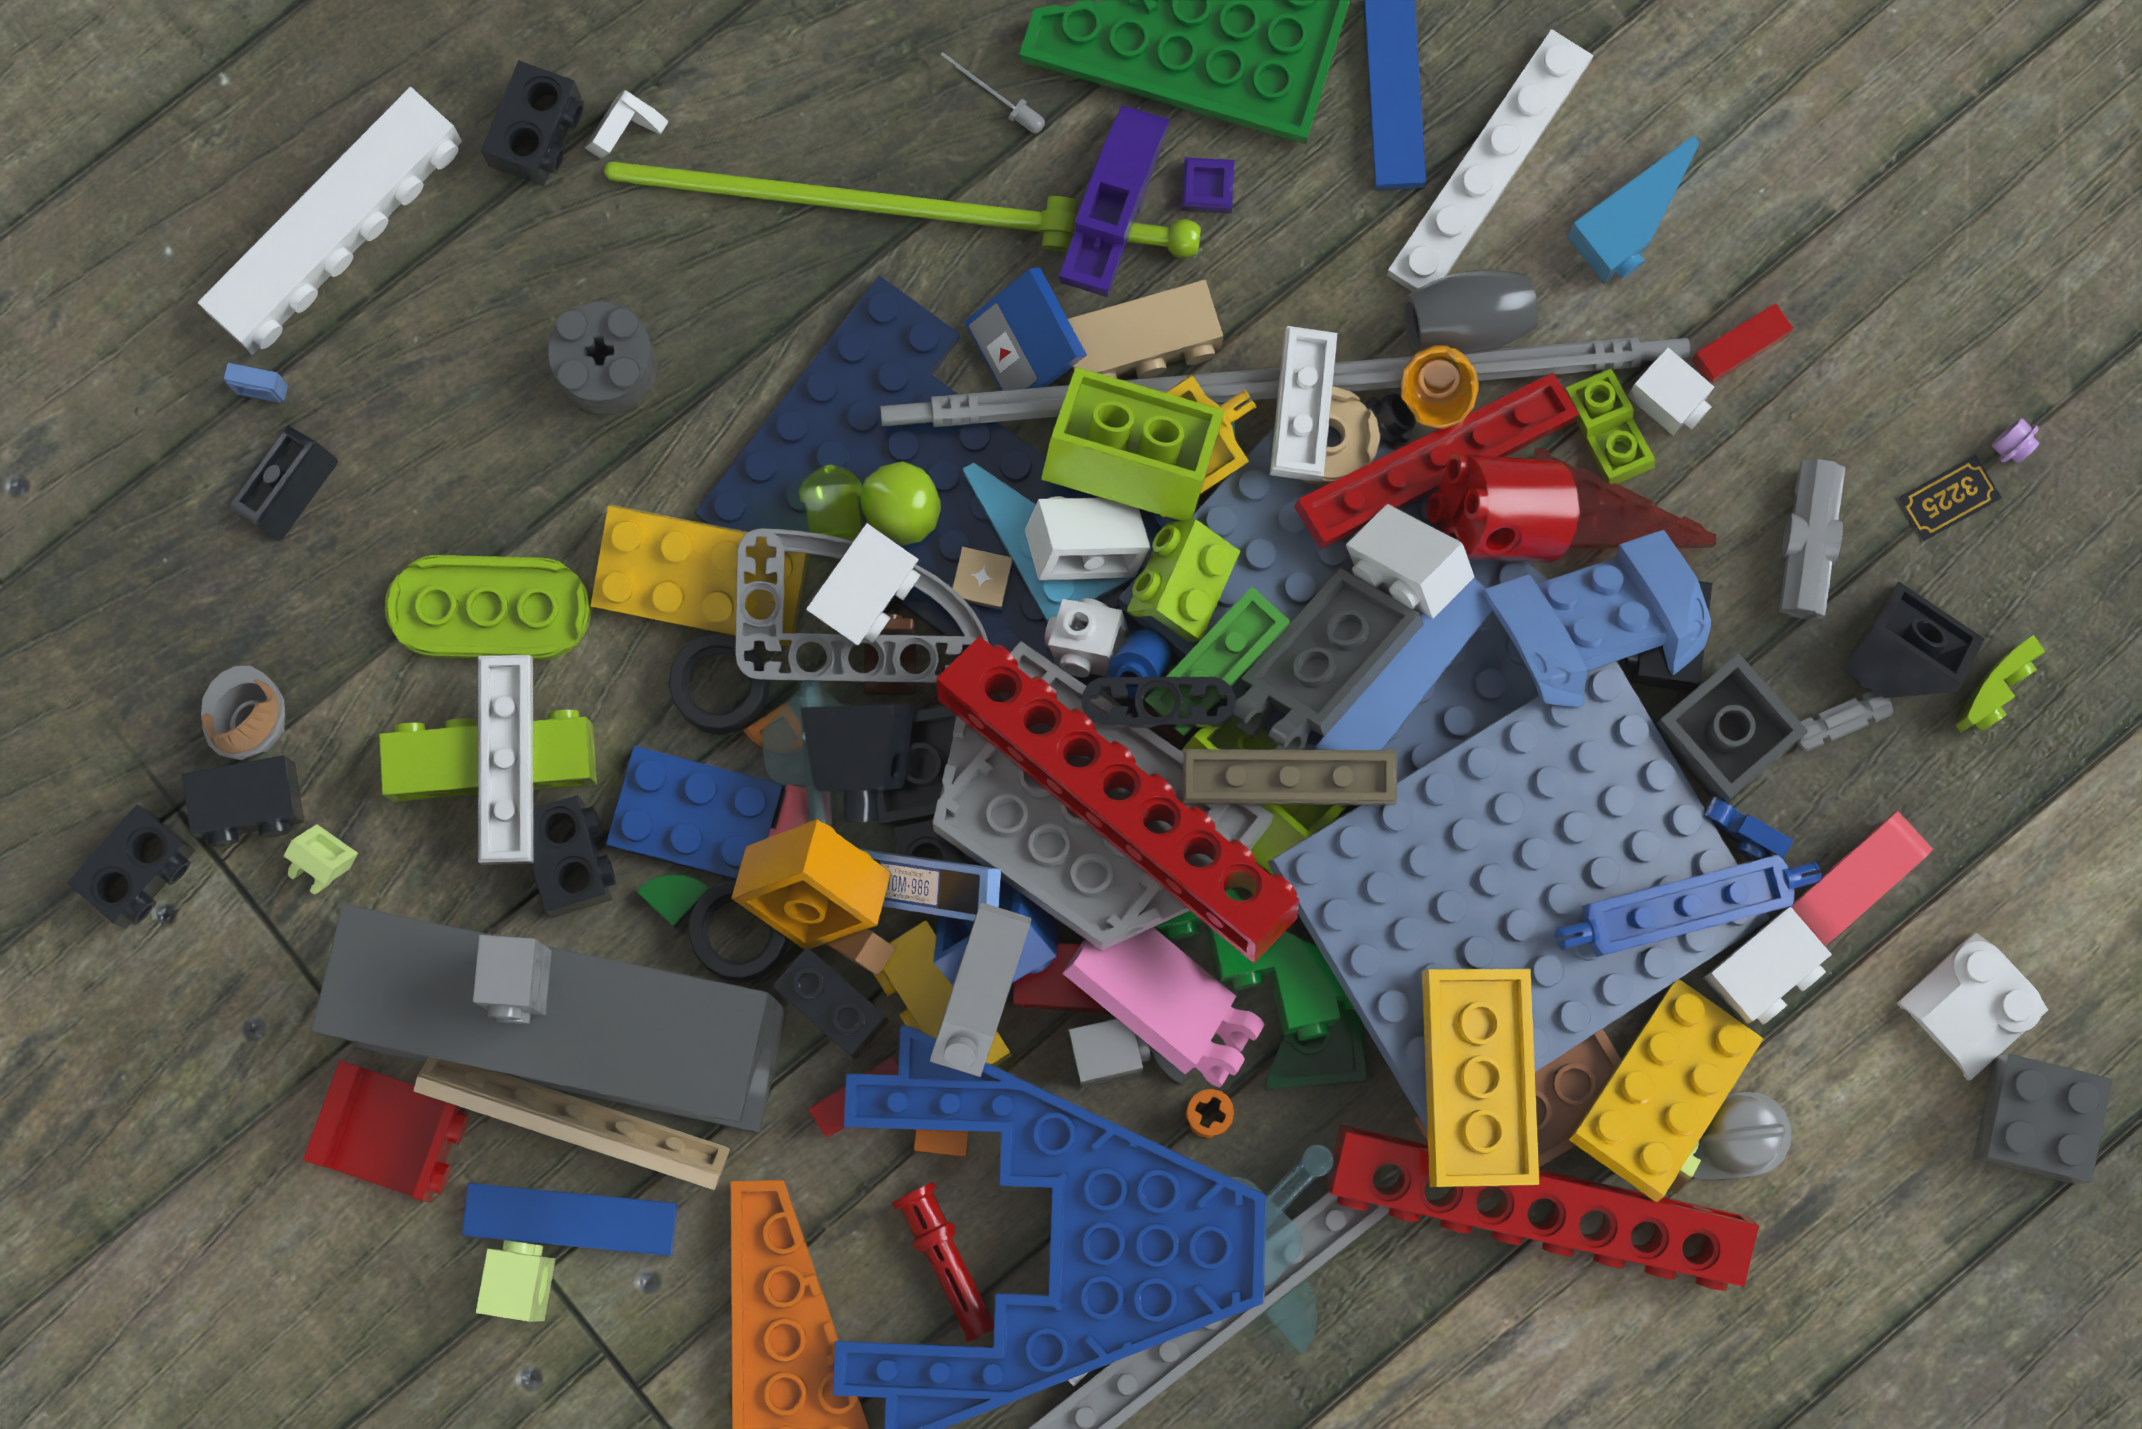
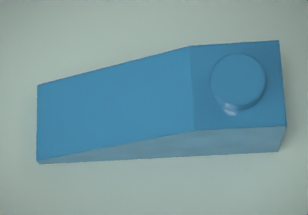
[1567,135,1700,284]

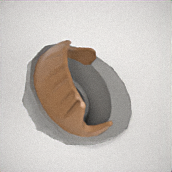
[201,666,285,760]

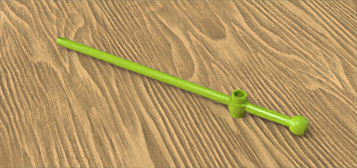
[604,162,1201,259]

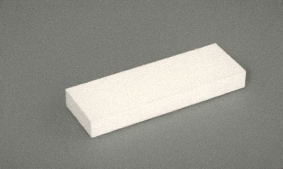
[1270,326,1337,482]

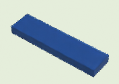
[1363,0,1426,190]
[462,1183,678,1256]

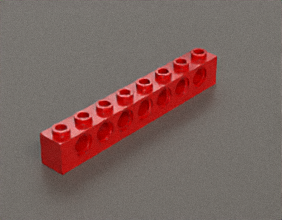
[936,636,1299,964]
[1326,1124,1759,1291]

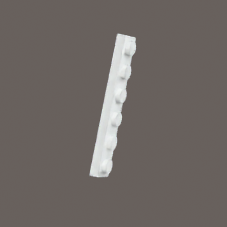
[1387,29,1594,292]

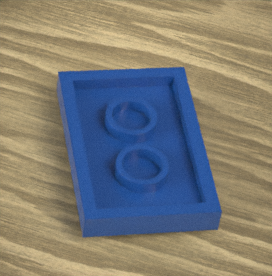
[606,746,784,880]

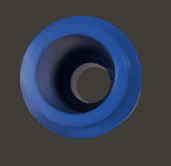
[1107,629,1172,699]

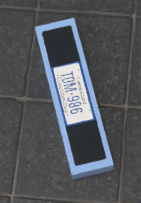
[858,848,1001,921]

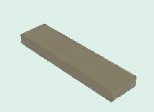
[1183,749,1397,805]

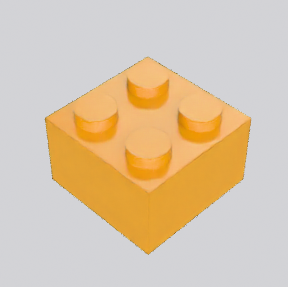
[731,819,891,950]

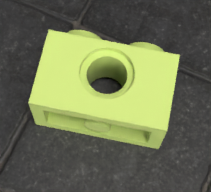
[476,1240,555,1322]

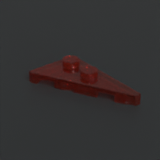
[1532,448,1716,548]

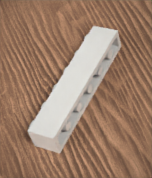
[198,87,462,355]

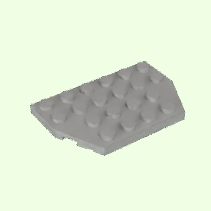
[933,641,1273,951]

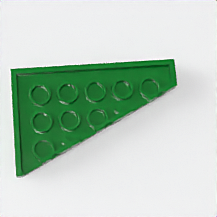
[1019,0,1351,145]

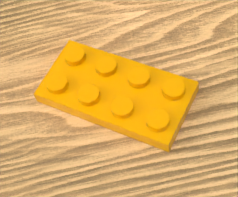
[590,505,809,647]
[1422,969,1539,1187]
[1569,979,1764,1203]

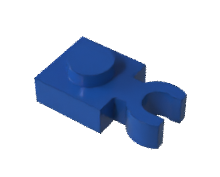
[1704,797,1794,861]

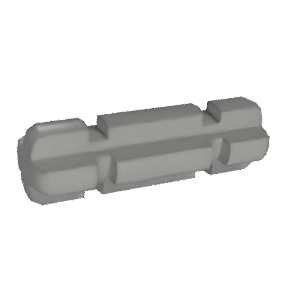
[1797,691,1893,751]

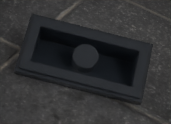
[229,425,338,541]

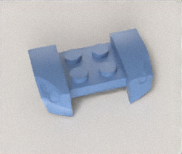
[1484,530,1711,707]

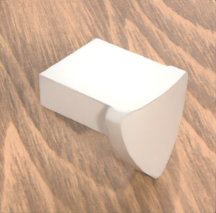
[584,90,668,159]

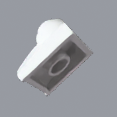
[1897,933,2048,1081]

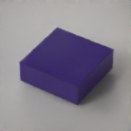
[1182,157,1235,213]

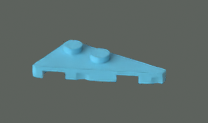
[963,463,1136,623]

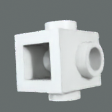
[1045,598,1130,677]

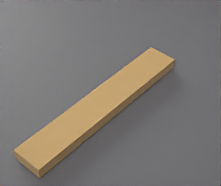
[414,1057,730,1190]

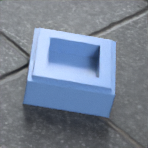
[224,363,288,403]

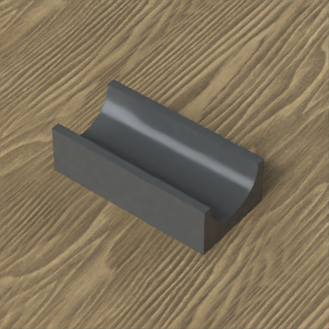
[311,904,787,1133]

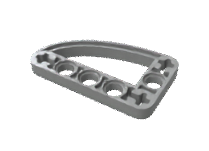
[736,529,988,683]

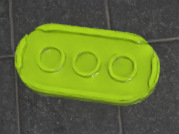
[385,555,591,661]

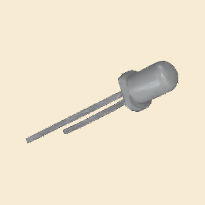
[941,52,1045,133]

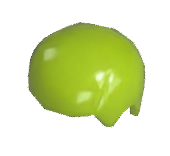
[859,461,941,546]

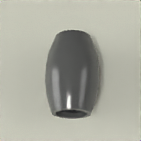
[1404,269,1538,354]

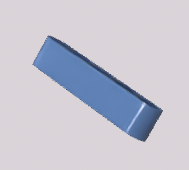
[1314,578,1493,750]

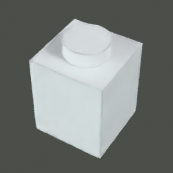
[1627,347,1714,436]

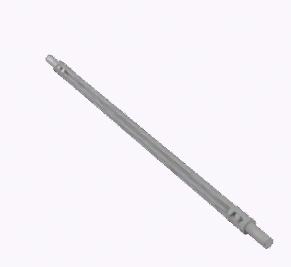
[880,337,1690,427]

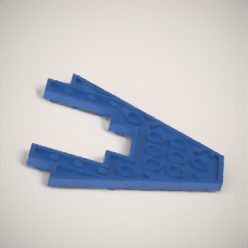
[833,1026,1267,1429]

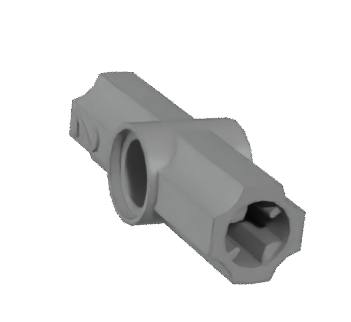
[1779,459,1846,619]

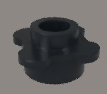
[1366,393,1416,444]

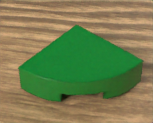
[636,875,710,928]

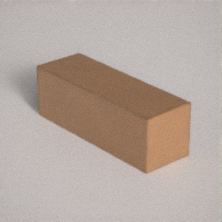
[823,929,896,976]

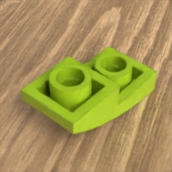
[1565,368,1656,488]
[1955,635,2045,733]

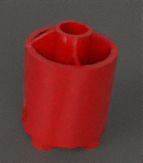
[1426,454,1580,563]

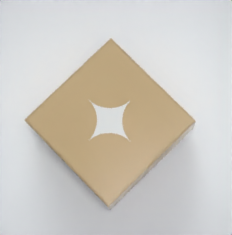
[953,547,1013,610]

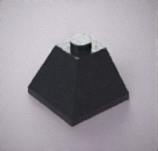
[1842,581,1984,698]

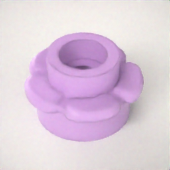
[1991,417,2039,464]

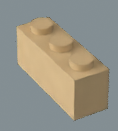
[1068,279,1223,379]

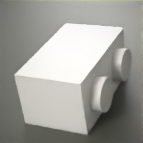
[1025,496,1150,580]
[1346,504,1474,618]
[806,523,921,646]
[1703,907,1832,1025]

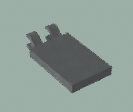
[1233,568,1424,750]

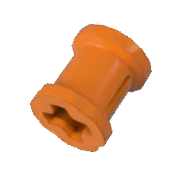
[1186,1089,1234,1139]

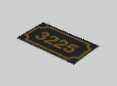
[1898,455,2002,541]

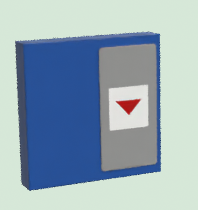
[964,267,1087,391]

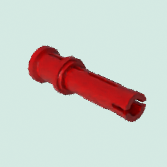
[891,1182,994,1342]

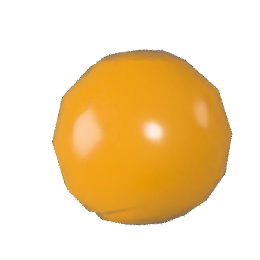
[1401,345,1479,429]

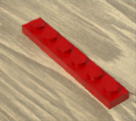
[1294,373,1580,550]

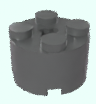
[548,301,657,415]

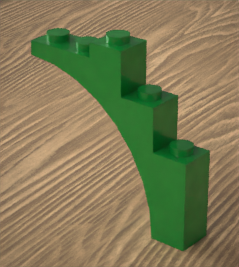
[1154,888,1354,1041]

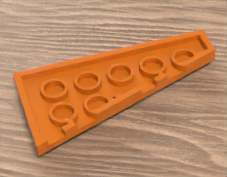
[731,1180,870,1429]

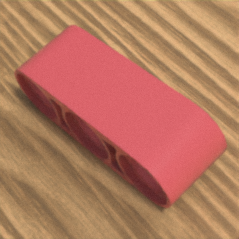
[1789,810,1933,946]

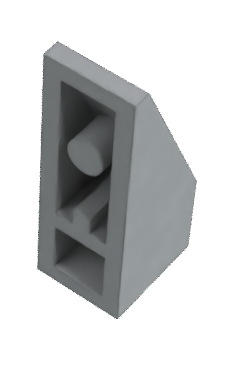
[930,902,1032,1077]

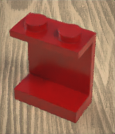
[303,1060,469,1202]

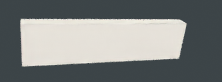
[478,655,533,865]

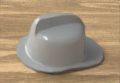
[1693,1092,1792,1180]

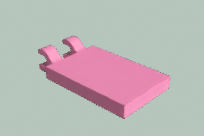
[1062,927,1265,1088]

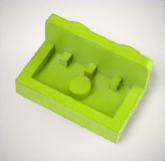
[1127,519,1241,642]

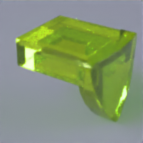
[799,465,863,541]

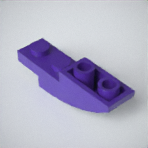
[1059,105,1170,297]

